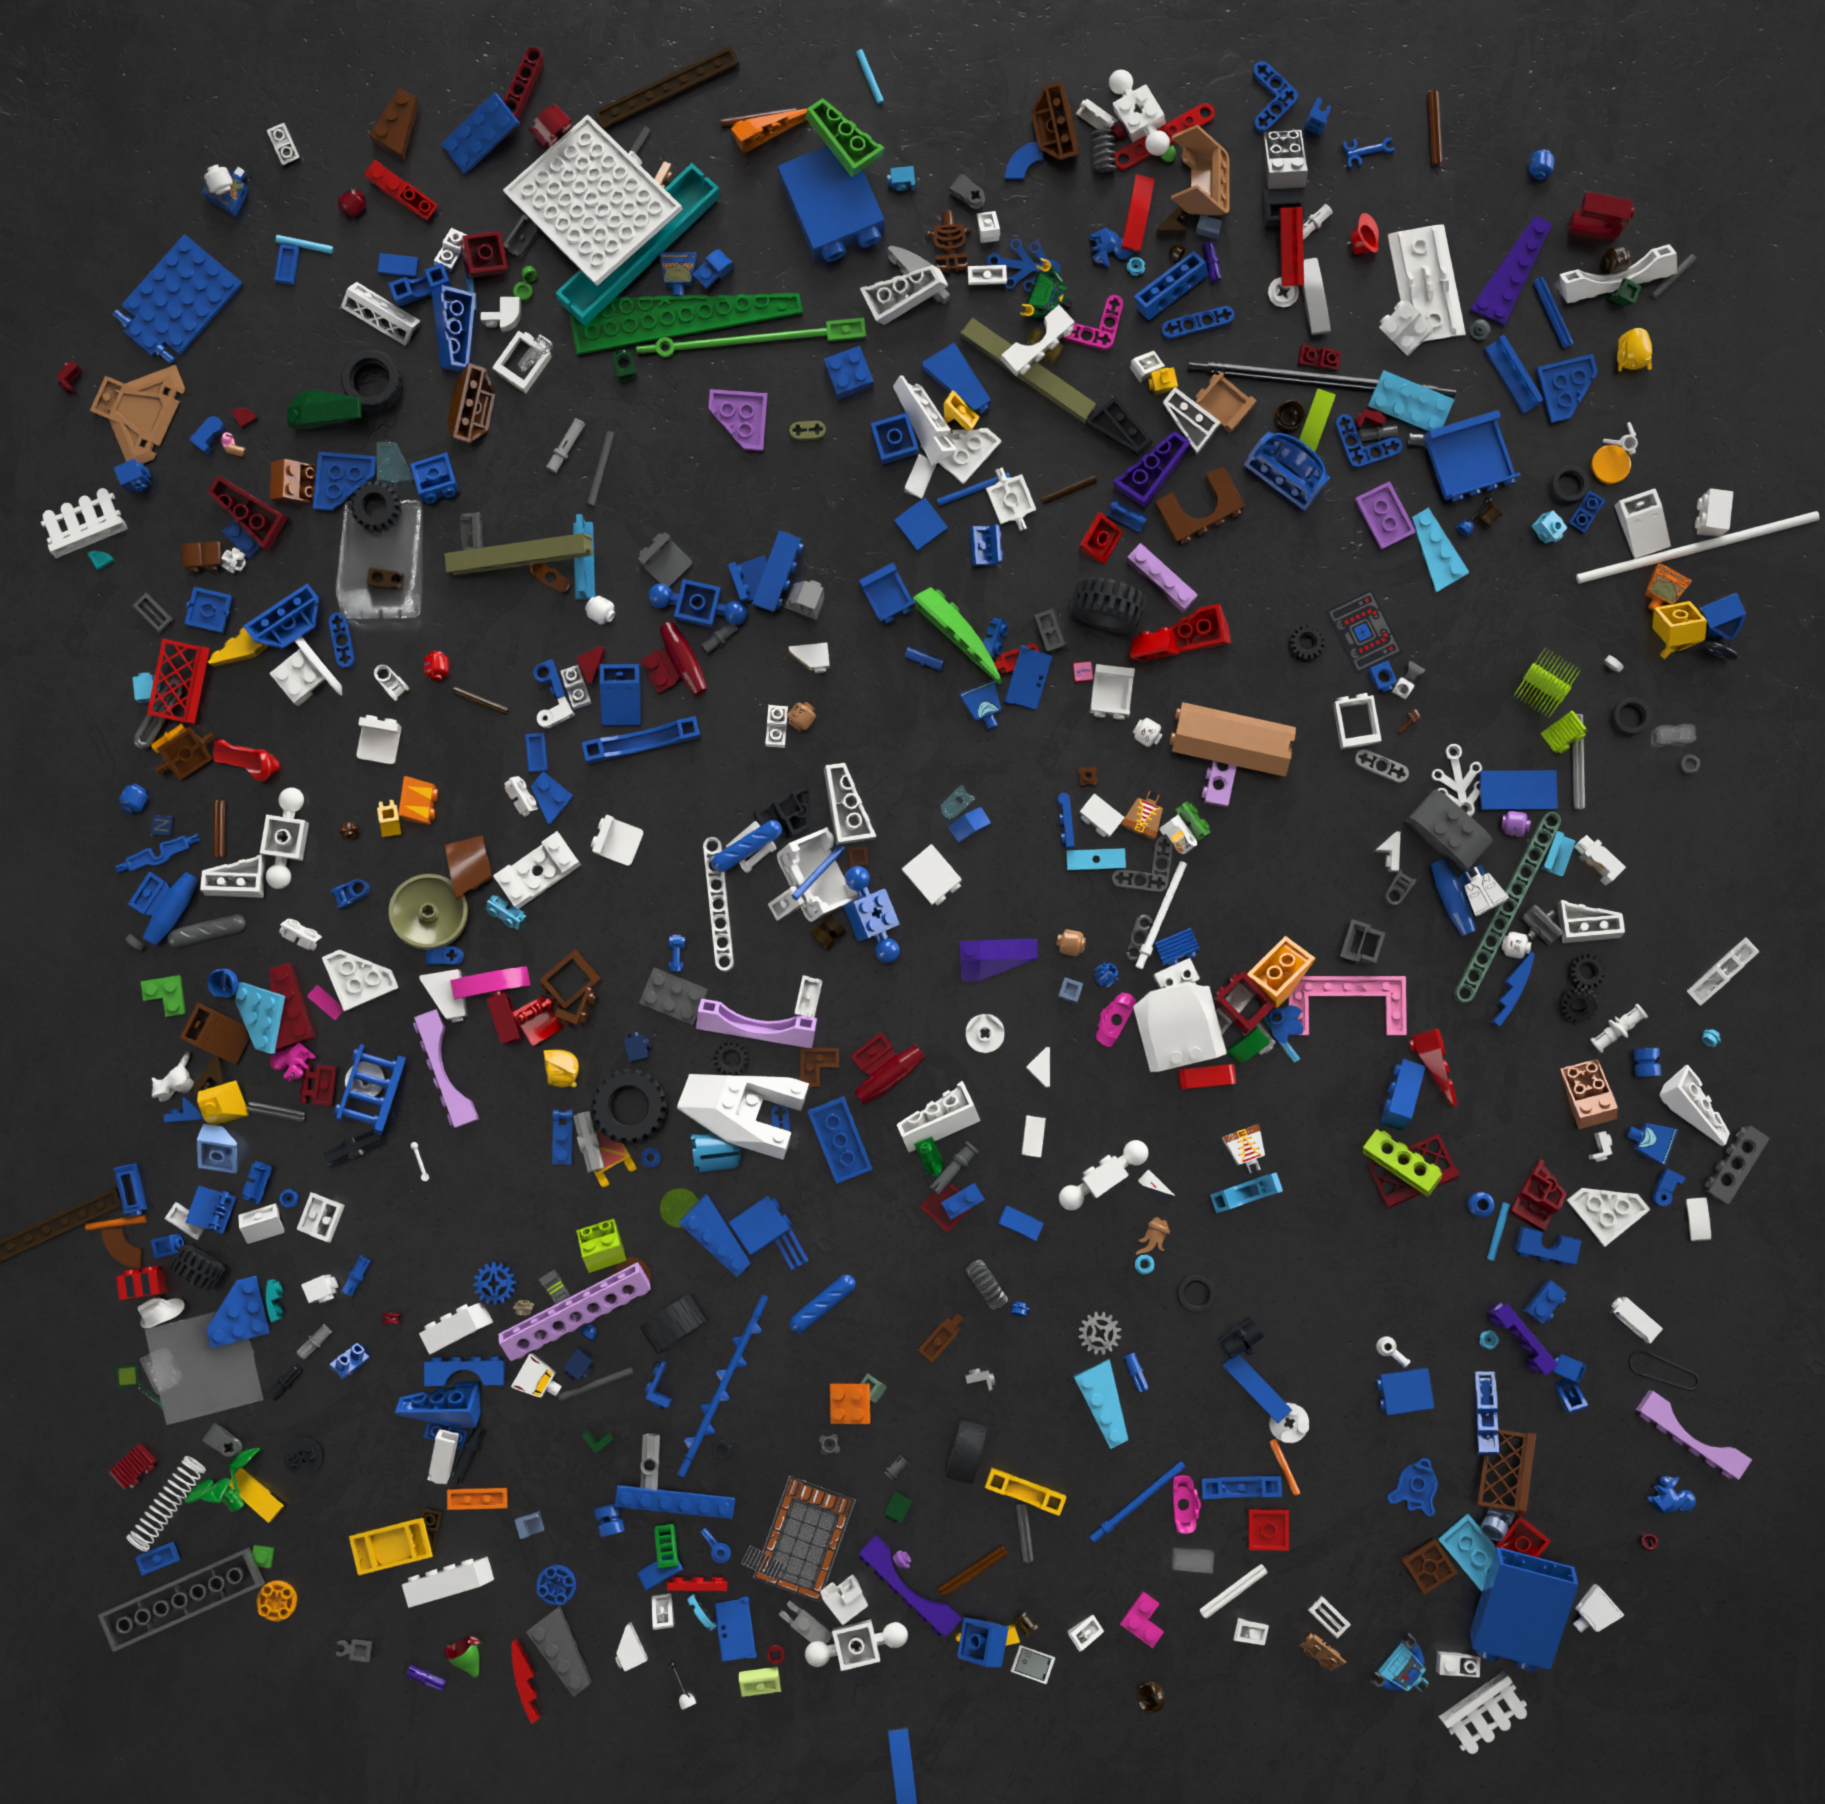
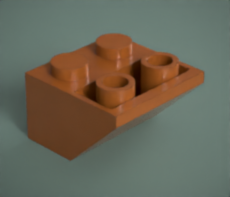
[270,459,317,504]

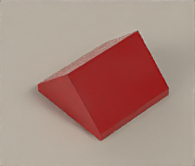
[1079,512,1124,564]

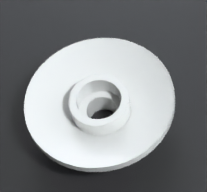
[345,1062,384,1097]

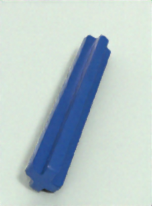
[1533,277,1573,348]

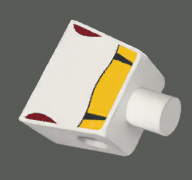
[511,1353,562,1398]

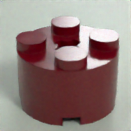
[528,103,572,148]

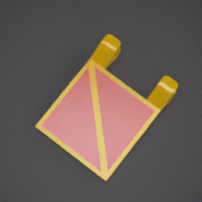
[594,1130,637,1187]

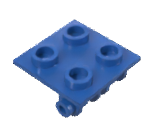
[185,1186,236,1234]

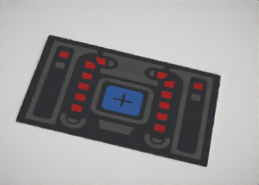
[1326,589,1403,674]

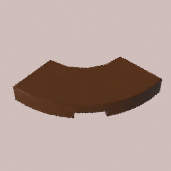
[102,1229,142,1268]

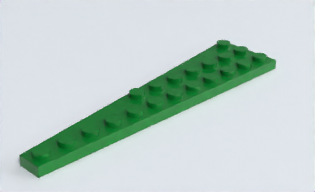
[569,293,803,355]

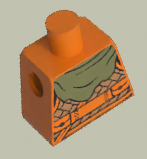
[1645,563,1692,611]

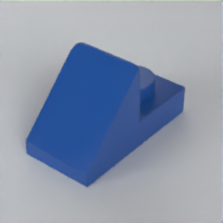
[164,1097,204,1123]

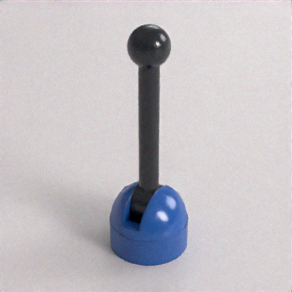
[1456,497,1492,537]

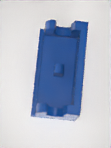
[1304,97,1331,136]

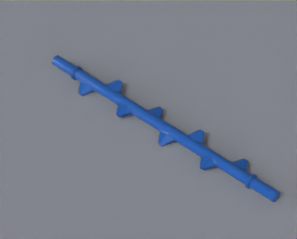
[677,1294,769,1477]

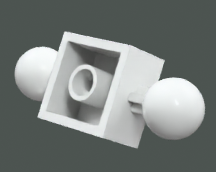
[1109,70,1170,156]
[260,788,309,889]
[1059,1140,1148,1211]
[805,1619,908,1671]

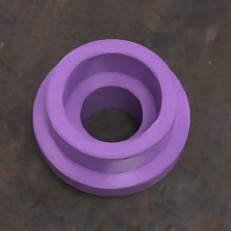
[893,1550,911,1570]

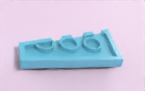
[1411,507,1469,593]

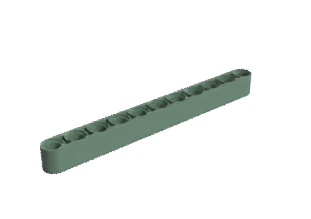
[1454,812,1561,1003]

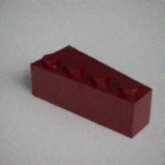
[269,963,316,1051]

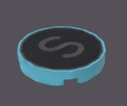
[687,1594,717,1631]

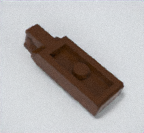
[917,1313,963,1363]

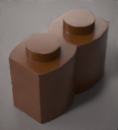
[181,541,223,573]

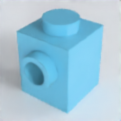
[133,673,160,703]

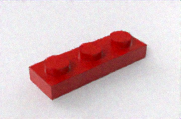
[667,1577,728,1591]

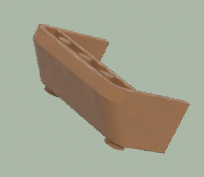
[1171,125,1229,215]

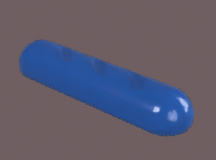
[712,820,782,872]
[789,1275,856,1333]

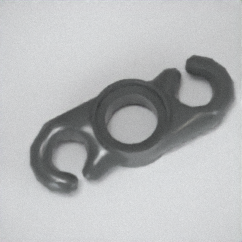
[1126,915,1153,962]

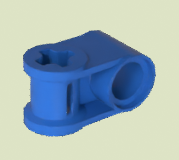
[330,879,370,909]
[425,946,464,965]

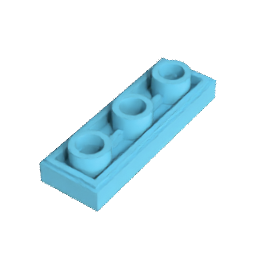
[1066,848,1126,871]

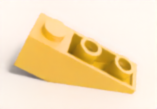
[208,627,268,667]

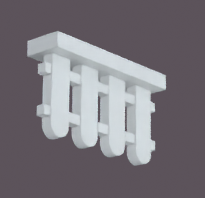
[41,488,128,558]
[1438,1671,1527,1754]

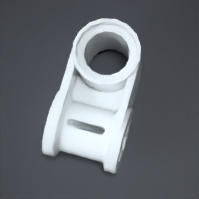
[374,665,410,701]

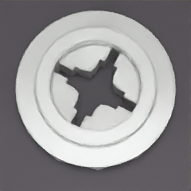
[1268,277,1299,308]

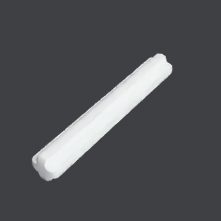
[1200,1564,1267,1619]

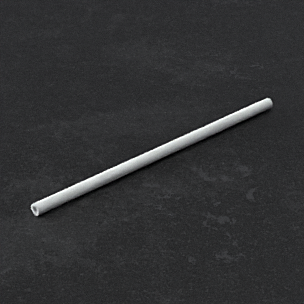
[1576,511,1820,584]

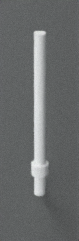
[1135,861,1187,969]

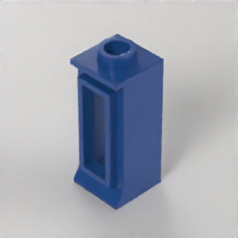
[113,1164,147,1217]

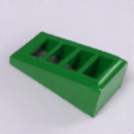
[654,1524,679,1569]

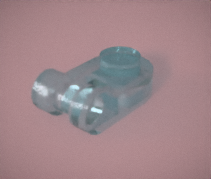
[941,785,975,819]

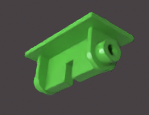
[1175,801,1210,841]

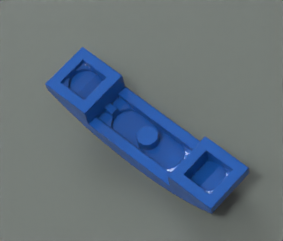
[1202,1476,1282,1499]

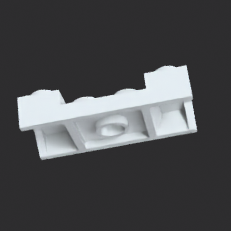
[493,831,581,910]

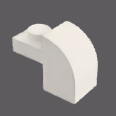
[481,297,521,332]

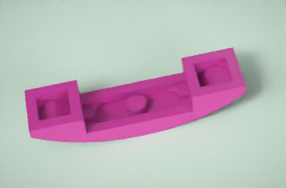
[450,966,531,999]

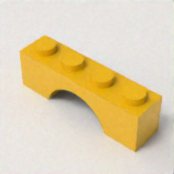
[985,1467,1066,1516]

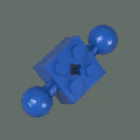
[648,579,748,629]
[843,866,900,963]

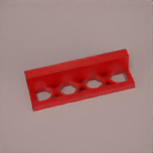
[1279,207,1304,286]

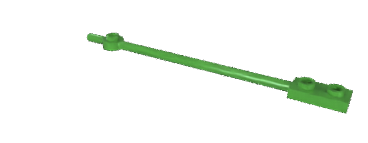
[636,318,866,358]

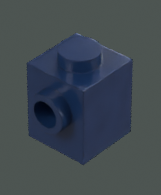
[624,1032,651,1063]
[563,1348,594,1380]

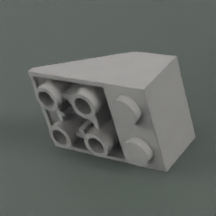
[1263,130,1308,189]

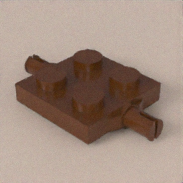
[155,726,215,780]

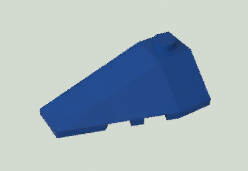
[395,1382,481,1428]

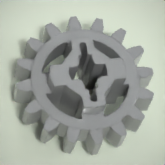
[1078,1312,1121,1355]

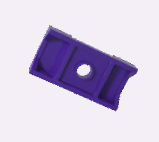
[1488,1302,1558,1375]

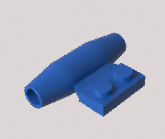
[1431,859,1485,936]
[128,872,199,945]

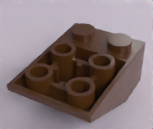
[179,1003,250,1065]

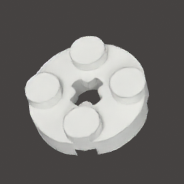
[965,1014,1004,1053]
[1269,1403,1309,1443]

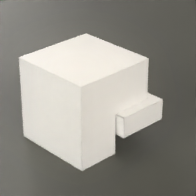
[820,1574,868,1625]

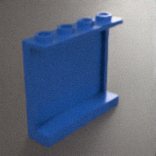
[1423,410,1521,502]

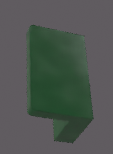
[581,1430,615,1453]

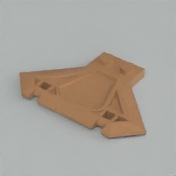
[90,365,185,464]

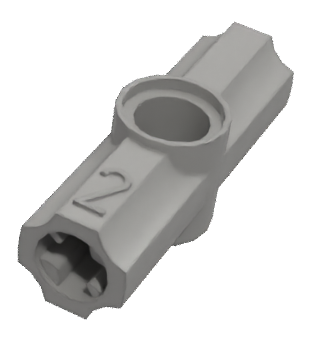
[573,1111,605,1173]
[640,1433,660,1489]

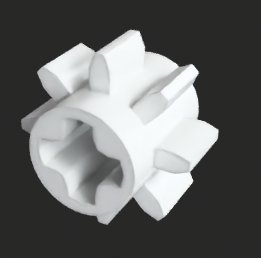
[221,548,246,573]

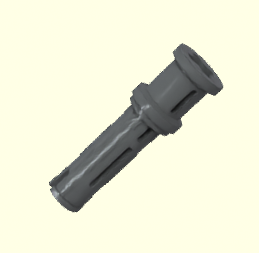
[929,1141,979,1195]

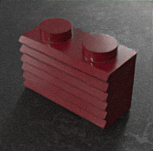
[109,1443,157,1489]

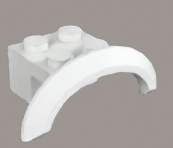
[270,637,342,706]

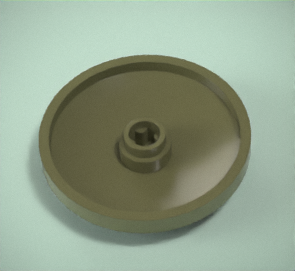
[389,874,468,950]

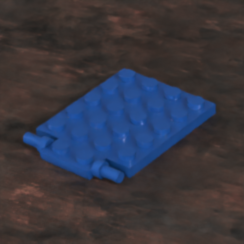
[113,234,243,364]

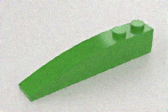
[913,587,1002,685]

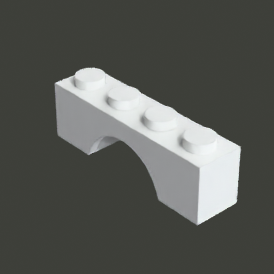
[1001,305,1074,377]

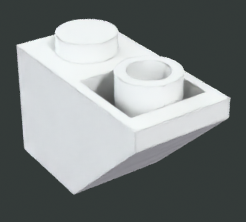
[1436,1651,1481,1677]

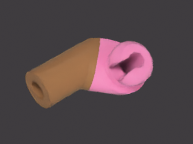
[221,433,246,457]

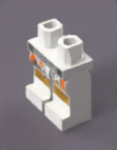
[1574,835,1626,885]

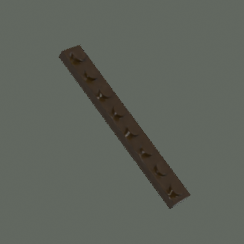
[594,46,739,130]
[0,1187,122,1262]

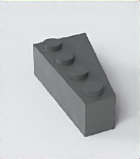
[526,1605,592,1697]

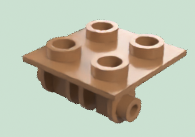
[1300,1633,1346,1671]

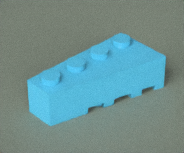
[1073,1359,1128,1449]

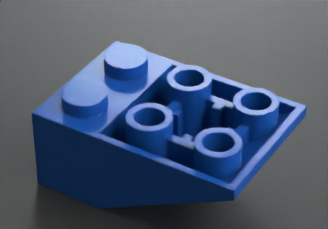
[600,664,641,726]

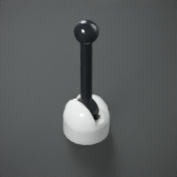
[668,1661,696,1710]

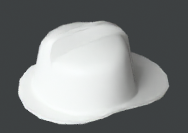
[138,1296,185,1329]

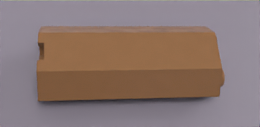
[1169,702,1296,777]

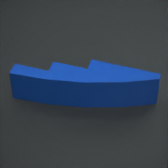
[1491,952,1535,1027]
[1475,1372,1499,1455]
[888,1729,917,1804]

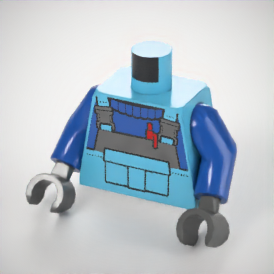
[1370,1633,1429,1692]

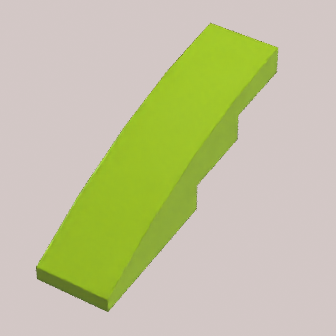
[1299,389,1336,452]

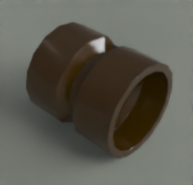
[810,914,847,950]

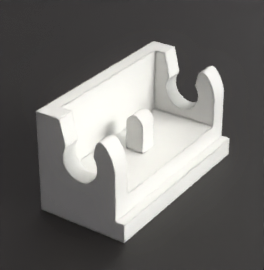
[794,975,822,1018]

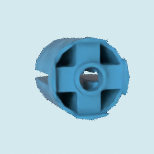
[691,1132,741,1173]

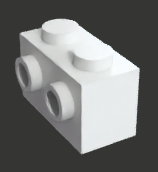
[1153,958,1200,989]
[302,1274,338,1303]

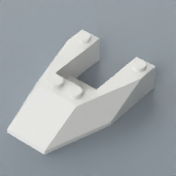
[677,1074,809,1160]

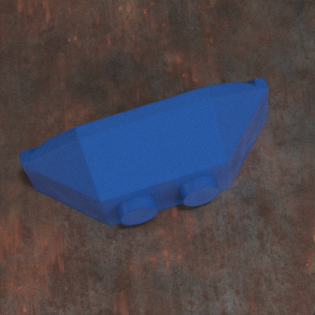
[243,583,319,649]

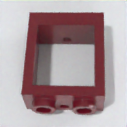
[1213,971,1276,1035]
[486,991,524,1046]

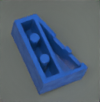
[1380,1059,1426,1131]

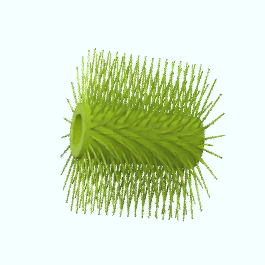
[1514,648,1581,718]

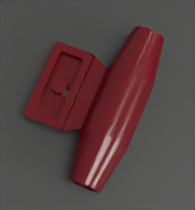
[640,621,707,696]
[851,1032,925,1105]

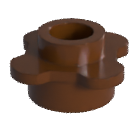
[1078,766,1098,786]
[339,823,360,839]

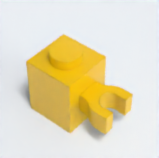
[1148,367,1178,395]
[377,800,401,837]

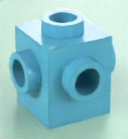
[1532,510,1567,544]

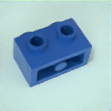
[114,458,151,493]
[1523,1280,1567,1324]

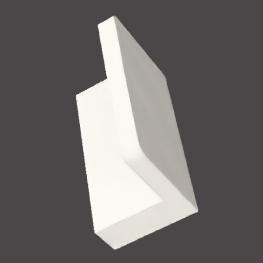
[1021,1116,1046,1157]
[238,1203,285,1244]

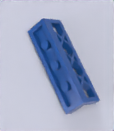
[1484,335,1544,414]

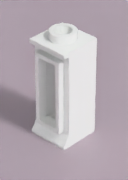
[1610,1297,1663,1344]
[427,1429,459,1484]

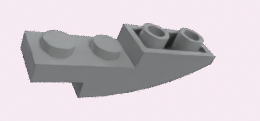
[888,246,950,304]

